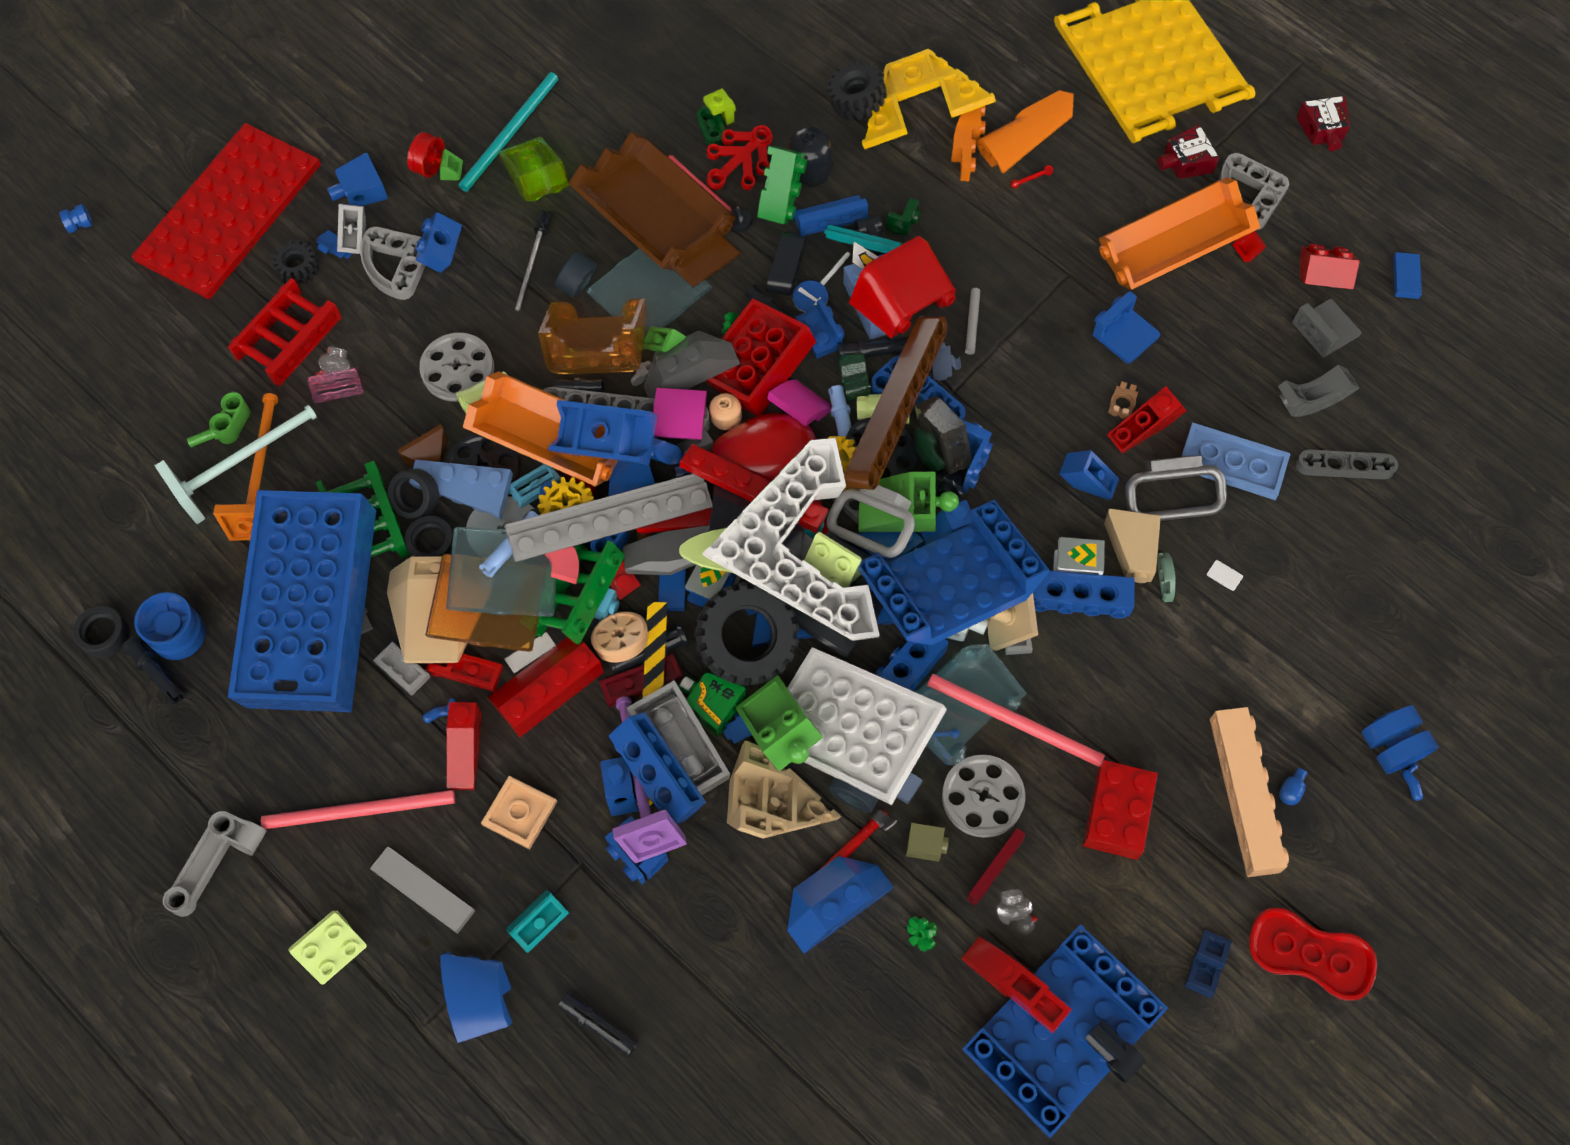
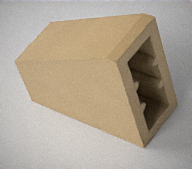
[1104,509,1161,583]

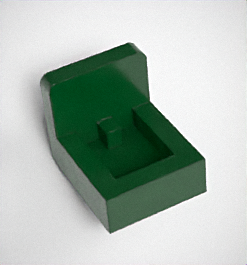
[886,198,921,236]

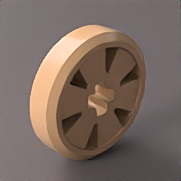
[591,611,648,662]

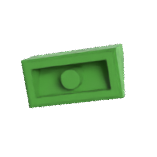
[641,326,686,353]

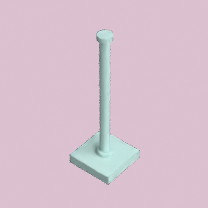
[155,405,317,524]

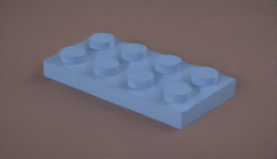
[1181,423,1290,500]

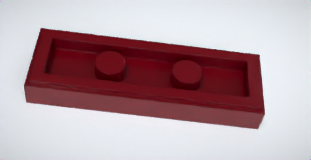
[599,653,683,707]
[967,828,1025,906]

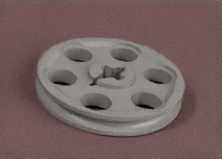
[419,333,494,402]
[942,755,1025,838]

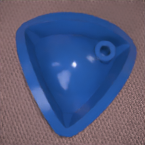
[650,438,684,465]

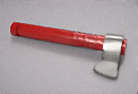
[820,809,897,869]

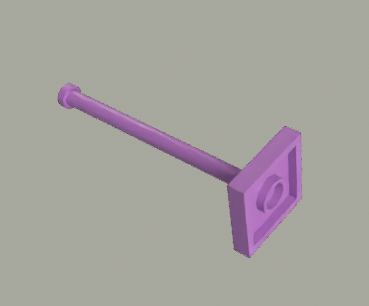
[612,697,687,863]

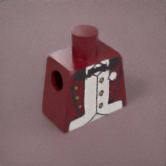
[1296,96,1350,151]
[1157,125,1219,179]

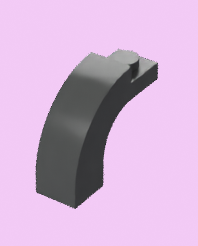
[1278,364,1359,417]

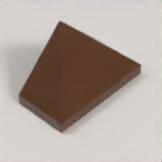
[397,424,448,466]

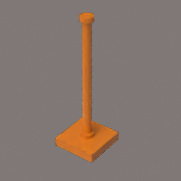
[213,393,278,541]

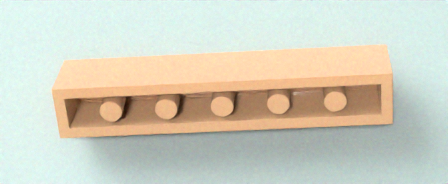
[1210,707,1289,877]

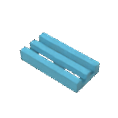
[508,464,561,508]

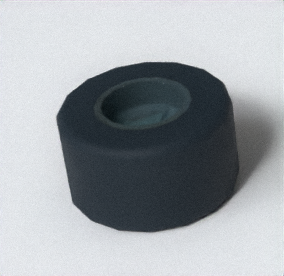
[555,252,597,299]
[829,777,879,812]

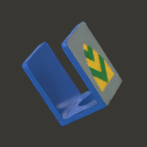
[685,565,736,608]

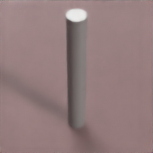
[965,288,980,354]

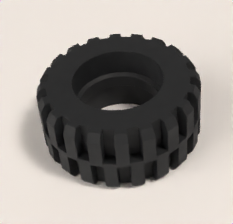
[694,582,799,685]

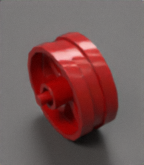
[407,132,445,178]

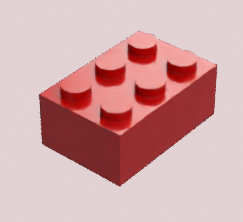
[1083,760,1158,860]

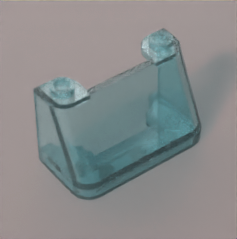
[915,644,1027,765]

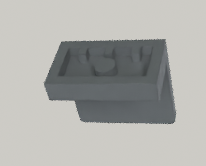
[1292,299,1361,358]

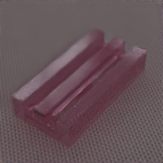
[308,368,364,403]

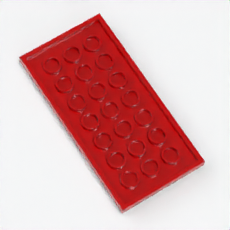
[132,123,321,300]

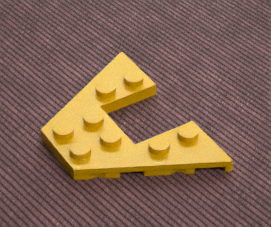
[862,49,996,149]

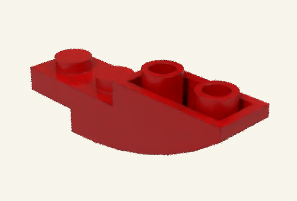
[961,937,1072,1034]

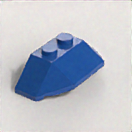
[787,856,894,954]

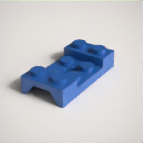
[549,400,658,466]

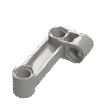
[163,811,267,917]

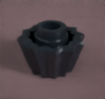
[936,469,963,501]

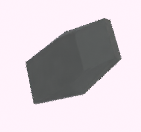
[623,525,710,575]

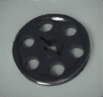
[846,418,917,479]
[445,434,521,483]

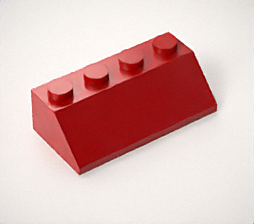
[487,637,604,738]

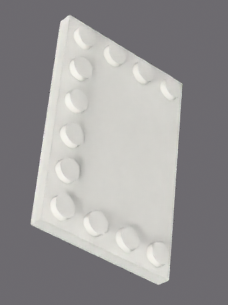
[788,647,947,805]

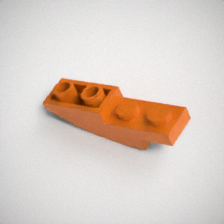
[951,106,985,181]

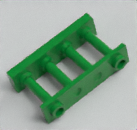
[316,461,410,558]
[520,541,625,645]

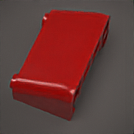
[849,236,956,338]

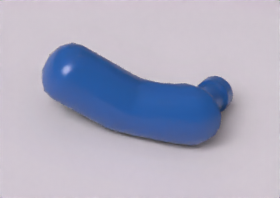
[423,698,455,723]
[1402,763,1423,801]

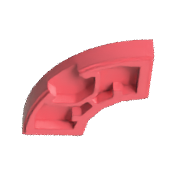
[544,546,579,584]

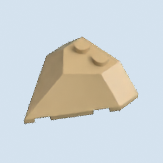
[727,741,841,838]

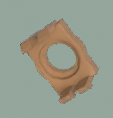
[1108,381,1138,419]

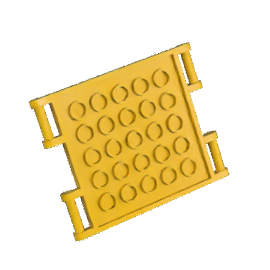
[1054,0,1255,143]

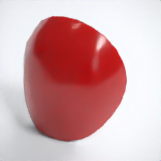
[712,412,817,482]

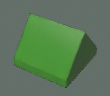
[440,149,463,180]

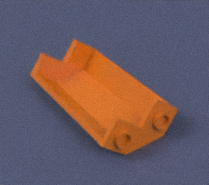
[1099,177,1260,290]
[463,371,618,487]

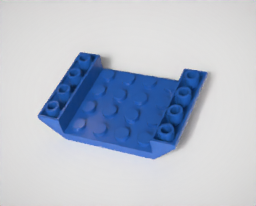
[858,499,1049,645]
[962,924,1168,1138]

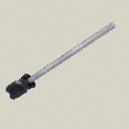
[515,210,552,311]

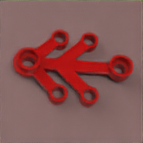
[706,125,773,190]

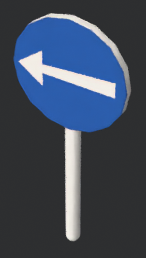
[793,252,850,313]

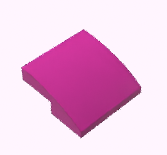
[767,379,832,427]
[653,388,707,440]

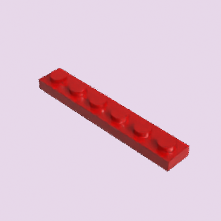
[680,444,829,533]

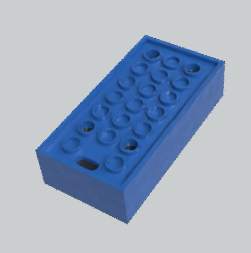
[228,490,376,712]

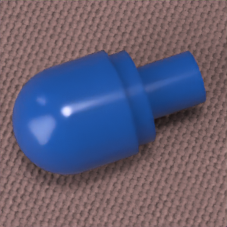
[1279,768,1307,805]

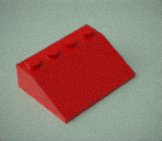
[705,298,816,416]

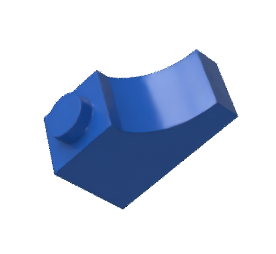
[918,500,972,545]

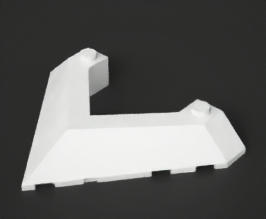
[702,438,880,640]

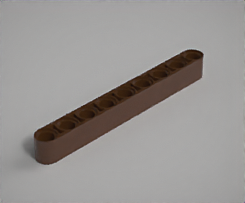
[845,316,947,490]

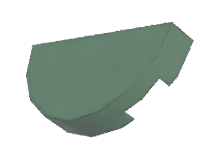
[1157,552,1176,602]

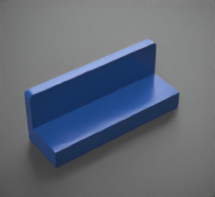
[794,195,868,236]

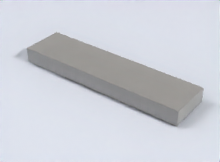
[370,846,475,934]

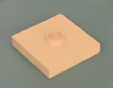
[481,776,557,850]

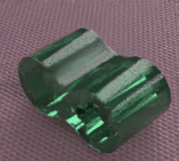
[838,352,871,402]

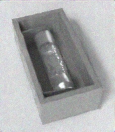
[627,681,730,795]

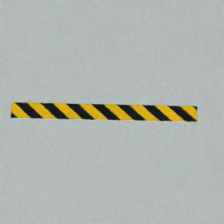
[637,602,667,806]

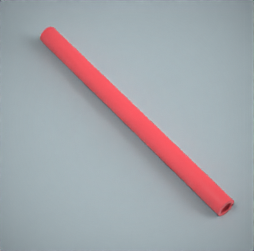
[927,673,1105,767]
[261,790,456,829]

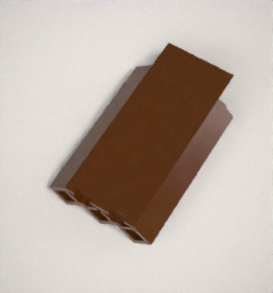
[569,132,742,288]

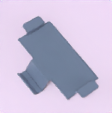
[933,342,961,381]

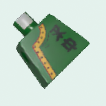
[679,673,746,737]

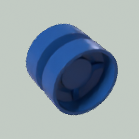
[134,592,206,660]
[1361,705,1439,774]

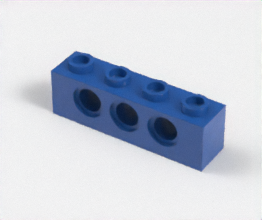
[1033,571,1135,618]
[874,639,948,691]
[609,712,706,824]

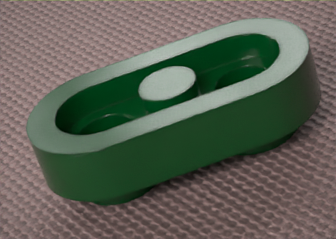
[696,105,726,146]

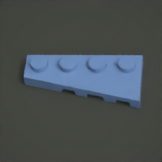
[409,460,513,520]

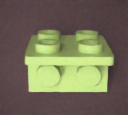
[804,532,862,588]
[289,911,367,984]

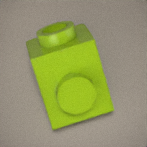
[703,88,736,125]

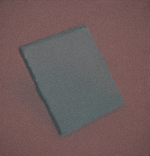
[587,248,712,343]
[446,527,556,617]

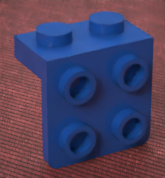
[1092,291,1160,364]
[954,420,993,494]

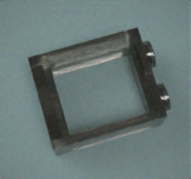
[915,395,972,474]

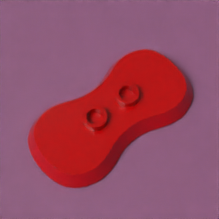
[1249,908,1377,1001]

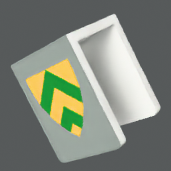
[1053,537,1105,575]

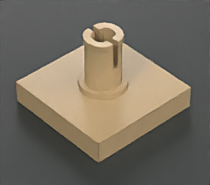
[987,593,1038,651]

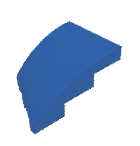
[440,952,512,1043]

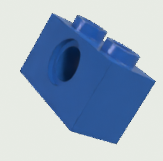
[415,212,462,273]

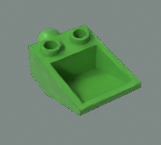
[859,472,959,532]
[735,675,823,771]

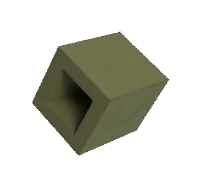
[906,823,949,862]

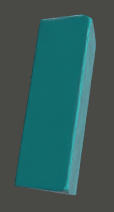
[506,890,569,953]

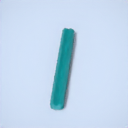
[824,225,903,254]

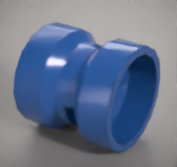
[59,204,93,233]

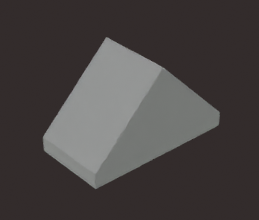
[337,204,366,254]

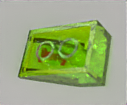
[499,137,569,202]

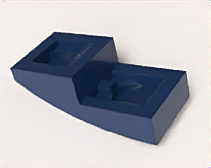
[1184,930,1232,998]

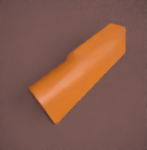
[977,90,1073,173]

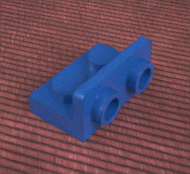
[795,299,845,359]

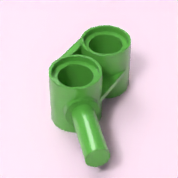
[187,392,251,447]

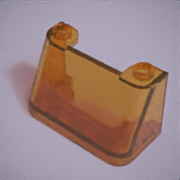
[538,298,647,374]

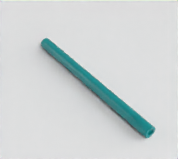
[458,72,558,192]

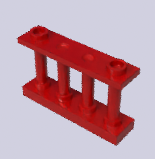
[228,278,342,387]

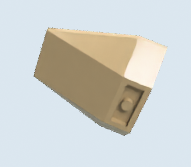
[387,556,494,663]

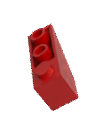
[1107,386,1187,454]

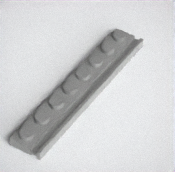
[504,474,712,562]

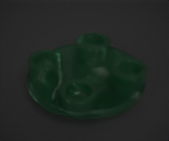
[914,428,945,474]

